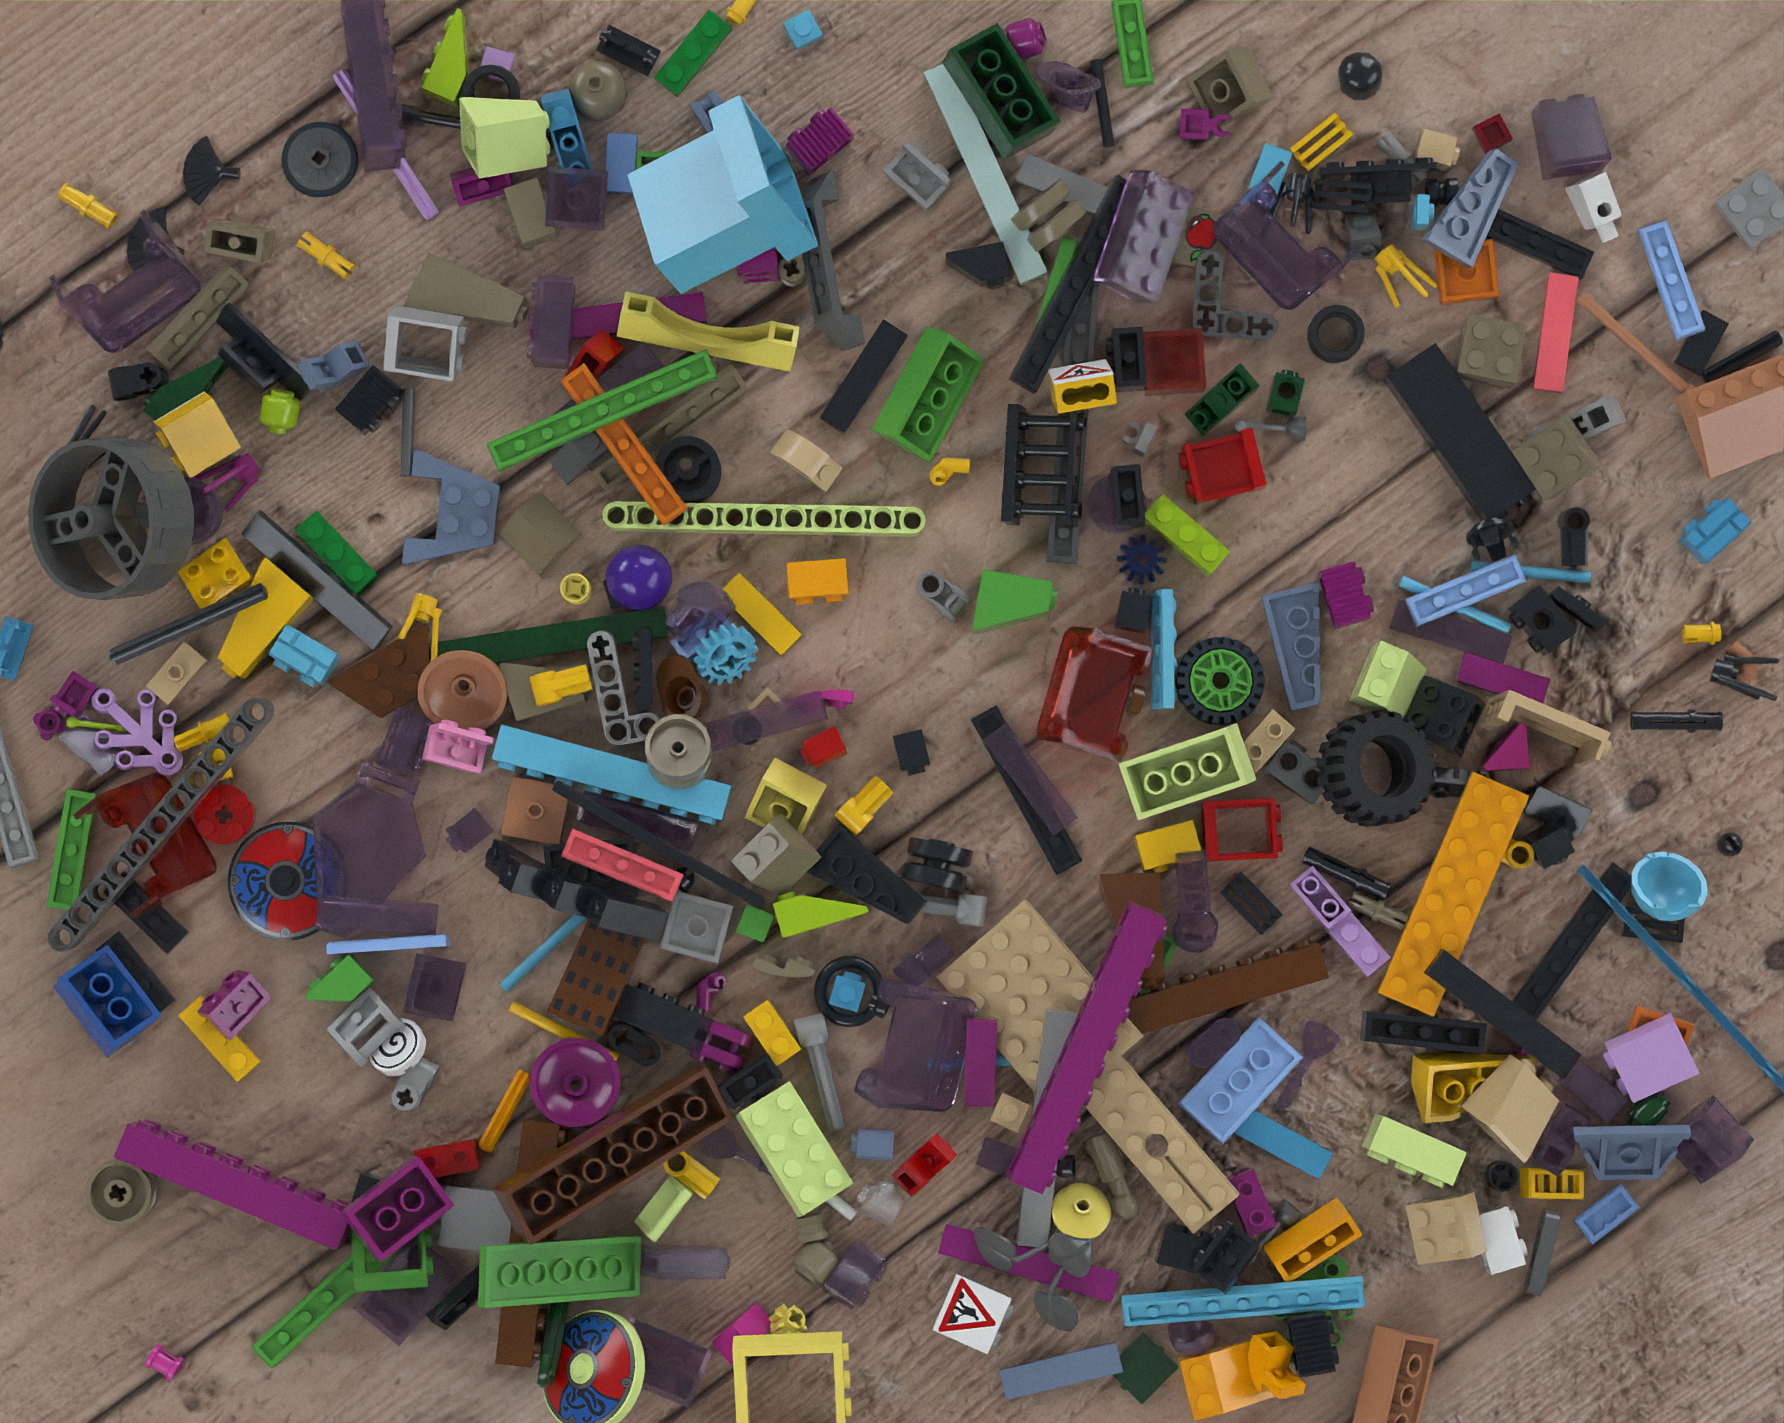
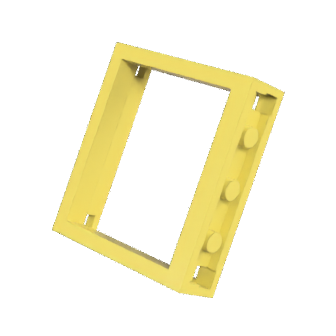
[732,1331,852,1423]

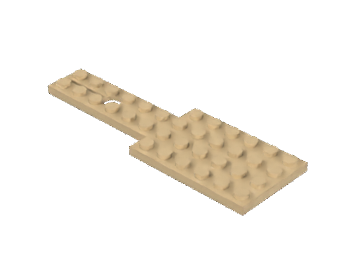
[937,900,1240,1234]

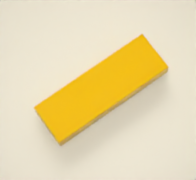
[718,573,802,656]

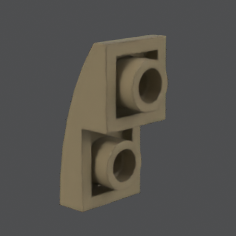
[752,954,816,977]

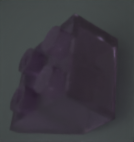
[1676,1095,1754,1184]

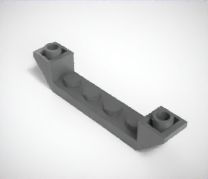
[802,171,865,351]

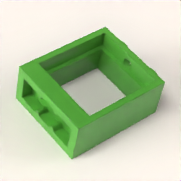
[352,1229,434,1292]

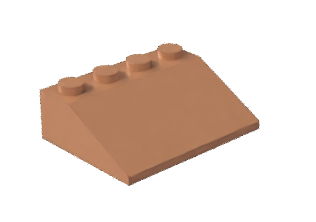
[1675,354,1784,480]

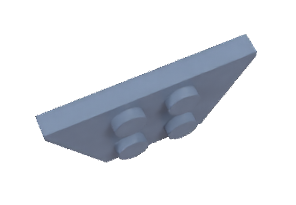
[1572,1125,1691,1180]

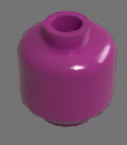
[1006,18,1047,60]

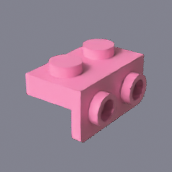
[422,720,494,775]

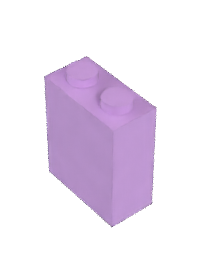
[1603,1013,1700,1103]

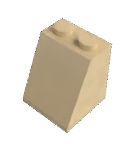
[1461,1054,1559,1163]

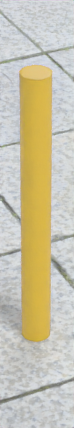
[509,1001,620,1062]

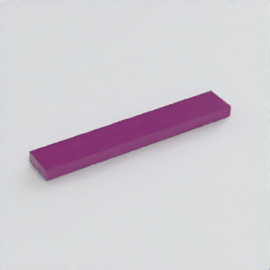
[528,292,707,345]
[938,1224,1119,1302]

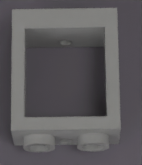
[383,305,467,382]

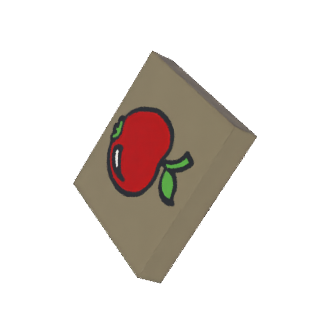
[1164,203,1236,273]

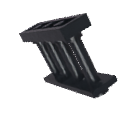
[1001,404,1087,527]

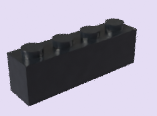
[1360,1011,1487,1053]

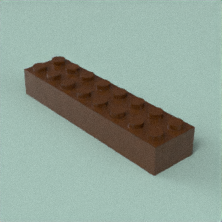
[492,1065,734,1245]
[495,1118,569,1368]

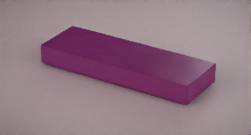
[1456,652,1551,704]
[965,1019,997,1107]

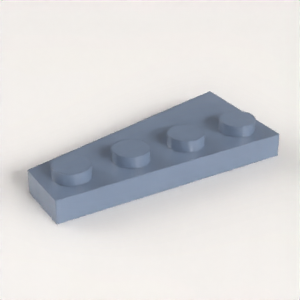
[1421,149,1519,268]
[1261,582,1320,712]

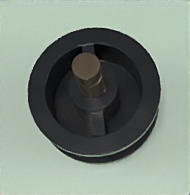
[655,436,722,503]

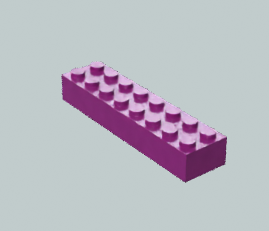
[114,1118,352,1250]

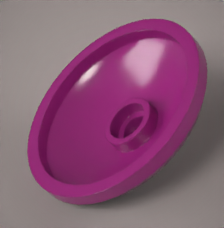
[530,1038,621,1128]

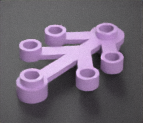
[92,688,183,776]

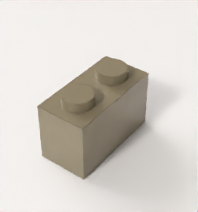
[501,177,558,249]
[204,218,275,263]

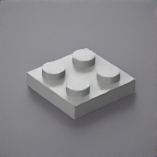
[1713,167,1784,251]
[661,891,734,964]

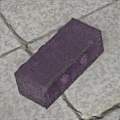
[527,274,576,369]

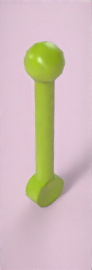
[66,717,128,732]

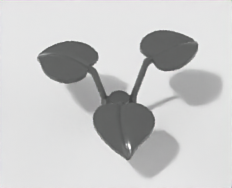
[973,1228,1093,1332]

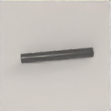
[400,388,415,477]

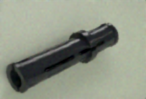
[1630,709,1723,733]
[1301,846,1391,900]

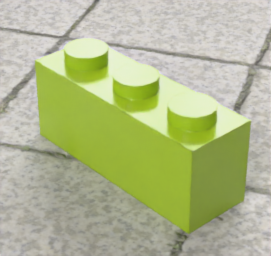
[1145,494,1230,578]

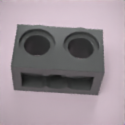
[1263,740,1324,805]

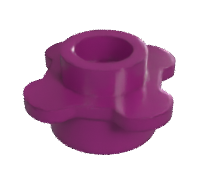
[33,705,68,740]

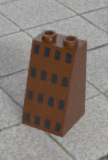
[547,920,647,1035]

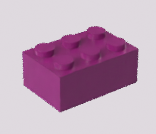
[340,1156,455,1262]

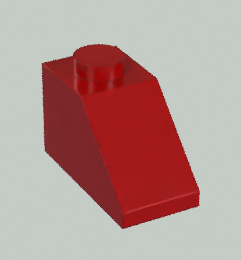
[564,329,625,383]

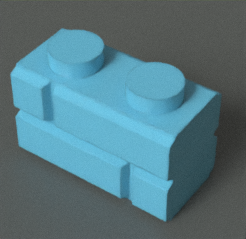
[269,624,341,688]

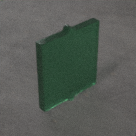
[1113,1332,1179,1404]

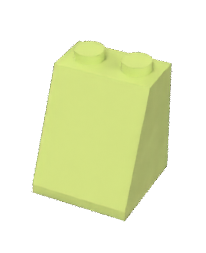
[459,97,550,179]
[1349,641,1427,719]

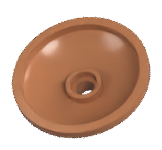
[417,650,507,730]

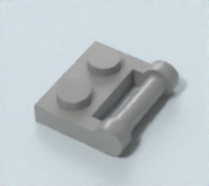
[327,987,405,1067]

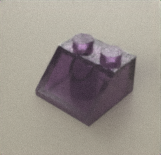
[545,166,608,231]

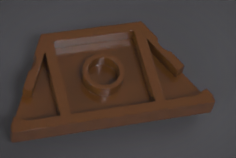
[328,623,431,718]

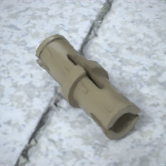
[1347,890,1409,932]

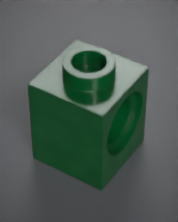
[1265,370,1305,417]

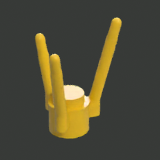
[1374,244,1438,308]
[397,593,442,661]

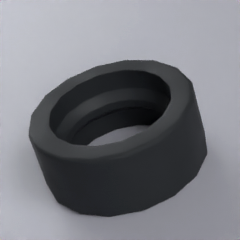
[463,65,521,100]
[1307,305,1365,363]

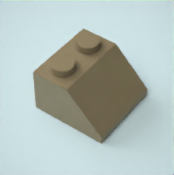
[1187,46,1274,128]
[730,814,822,896]

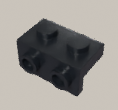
[1193,1220,1262,1295]

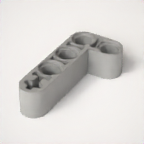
[587,630,660,745]

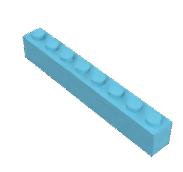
[492,724,732,825]

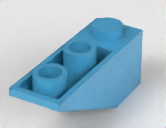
[541,88,595,187]

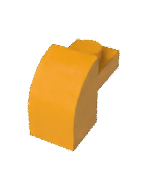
[1248,1331,1306,1399]

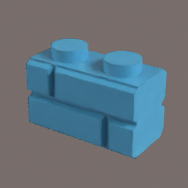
[1679,497,1751,565]

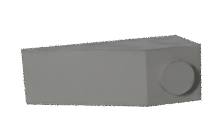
[1527,395,1627,441]

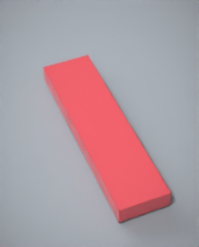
[1532,272,1579,393]
[561,829,684,902]

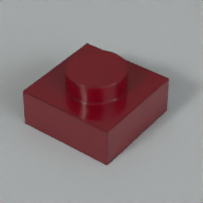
[1472,113,1513,154]

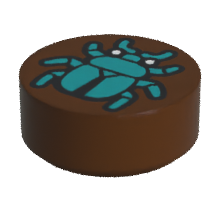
[1126,684,1146,715]

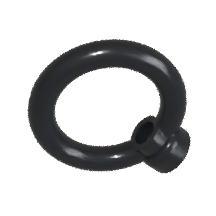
[814,956,892,1027]

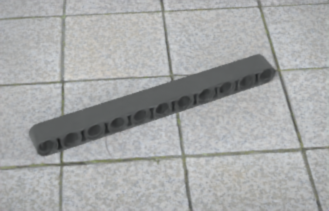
[48,698,275,952]

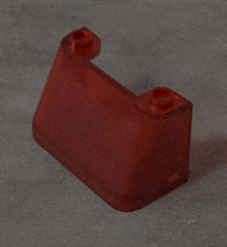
[1036,626,1154,762]

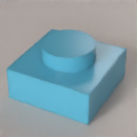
[783,9,823,51]

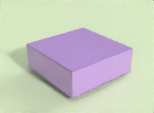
[480,46,515,84]

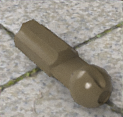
[1086,1131,1140,1220]

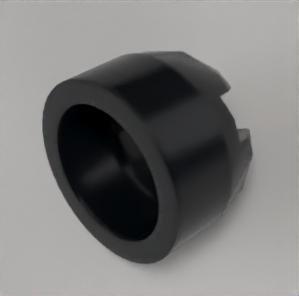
[1717,832,1743,856]
[675,867,695,893]
[1056,1155,1076,1179]

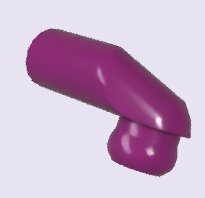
[696,972,727,1012]

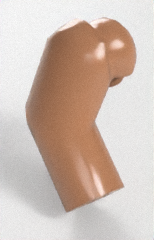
[1726,640,1758,684]

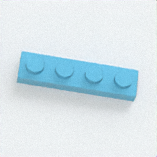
[1150,589,1177,710]

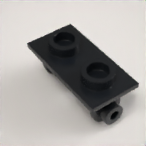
[596,25,661,77]
[1428,767,1486,798]

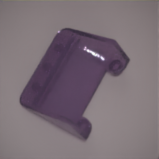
[854,978,977,1112]

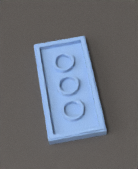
[1178,1017,1303,1145]

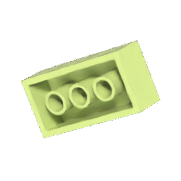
[1119,723,1256,820]
[735,1081,853,1218]

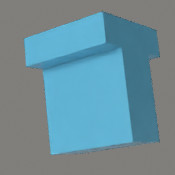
[627,95,818,294]

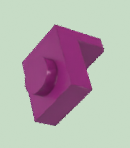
[49,671,99,718]

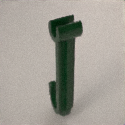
[537,1302,570,1388]

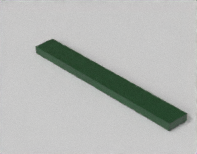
[430,607,669,664]

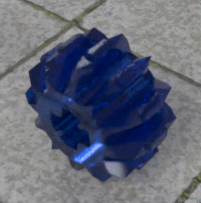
[1116,534,1167,585]

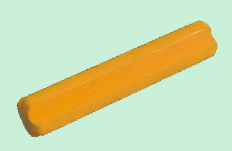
[478,1070,531,1153]

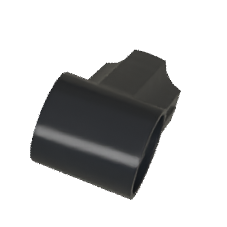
[1557,507,1590,566]

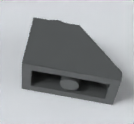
[549,431,610,485]

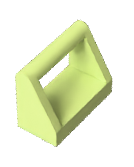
[634,1175,694,1242]

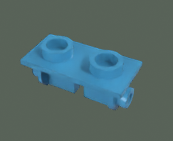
[0,616,34,681]

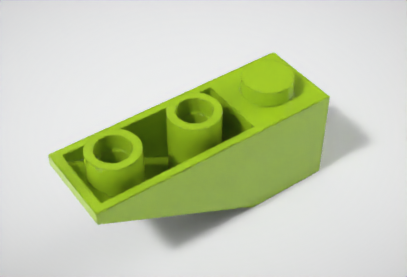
[421,8,469,108]

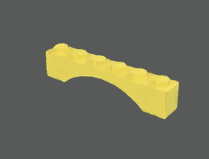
[617,291,800,372]

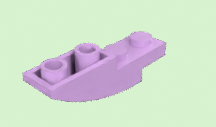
[1290,866,1391,978]

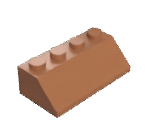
[1352,1325,1439,1423]

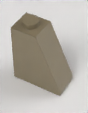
[499,663,590,723]

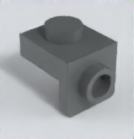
[1345,211,1381,260]

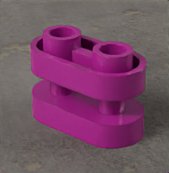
[689,1020,754,1073]

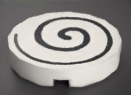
[369,1018,426,1076]

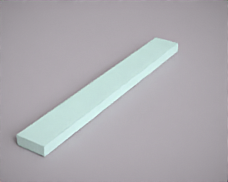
[924,64,1047,285]

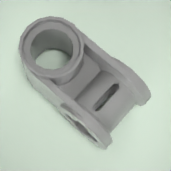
[916,571,973,623]
[391,1057,440,1112]

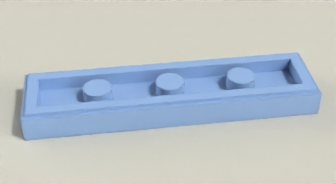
[1638,220,1705,340]
[1405,554,1527,627]
[326,934,450,954]

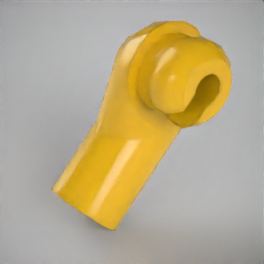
[929,457,970,486]

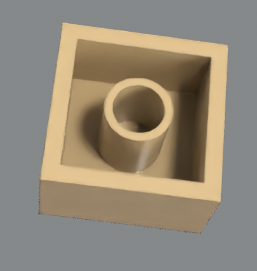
[1405,1192,1487,1265]

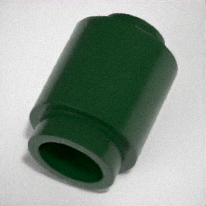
[1627,1092,1671,1126]

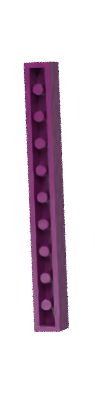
[1006,901,1167,1195]

